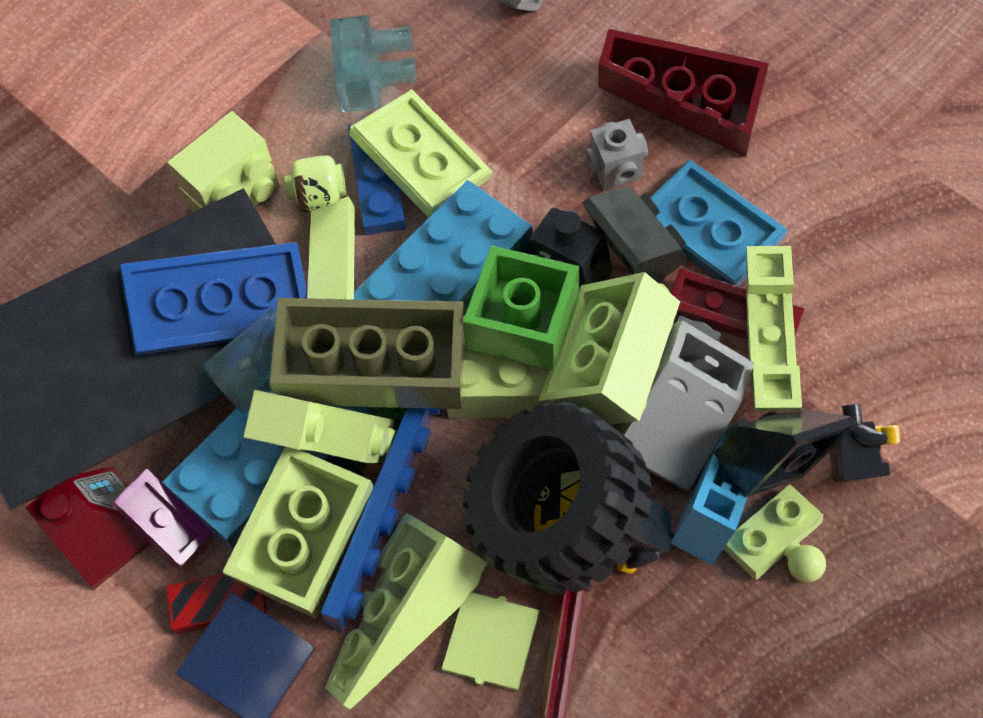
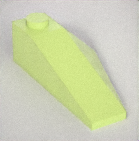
[325,513,487,709]

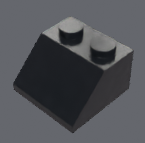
[713,409,856,497]

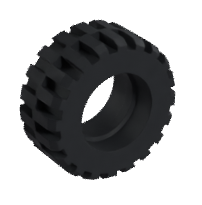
[463,402,651,594]

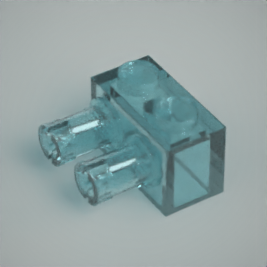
[329,15,418,112]

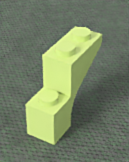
[244,390,397,463]

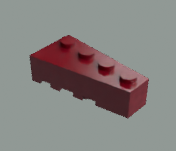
[598,29,769,157]

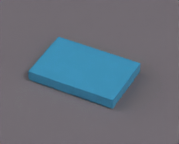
[650,159,788,287]

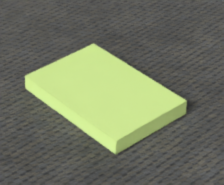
[349,90,492,218]

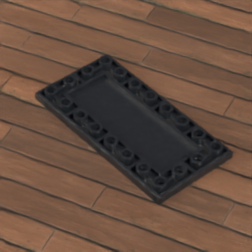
[0,188,277,511]

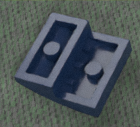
[176,593,315,718]

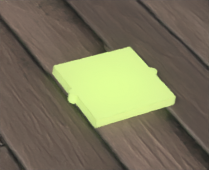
[442,592,540,692]

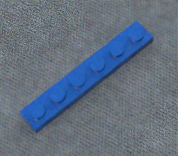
[321,408,442,632]

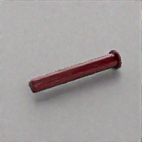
[539,584,592,718]

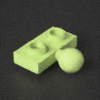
[723,484,826,583]

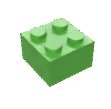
[463,245,579,371]

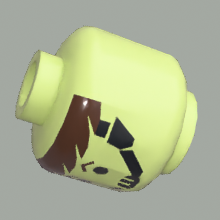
[284,155,346,212]

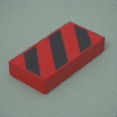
[167,574,267,634]

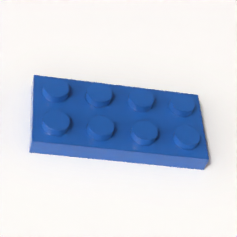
[119,242,307,356]

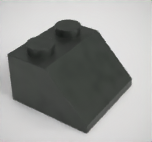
[582,186,687,283]

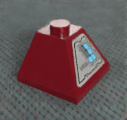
[25,466,151,590]

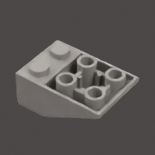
[619,320,754,492]

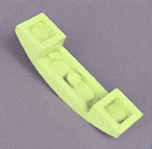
[746,246,802,411]

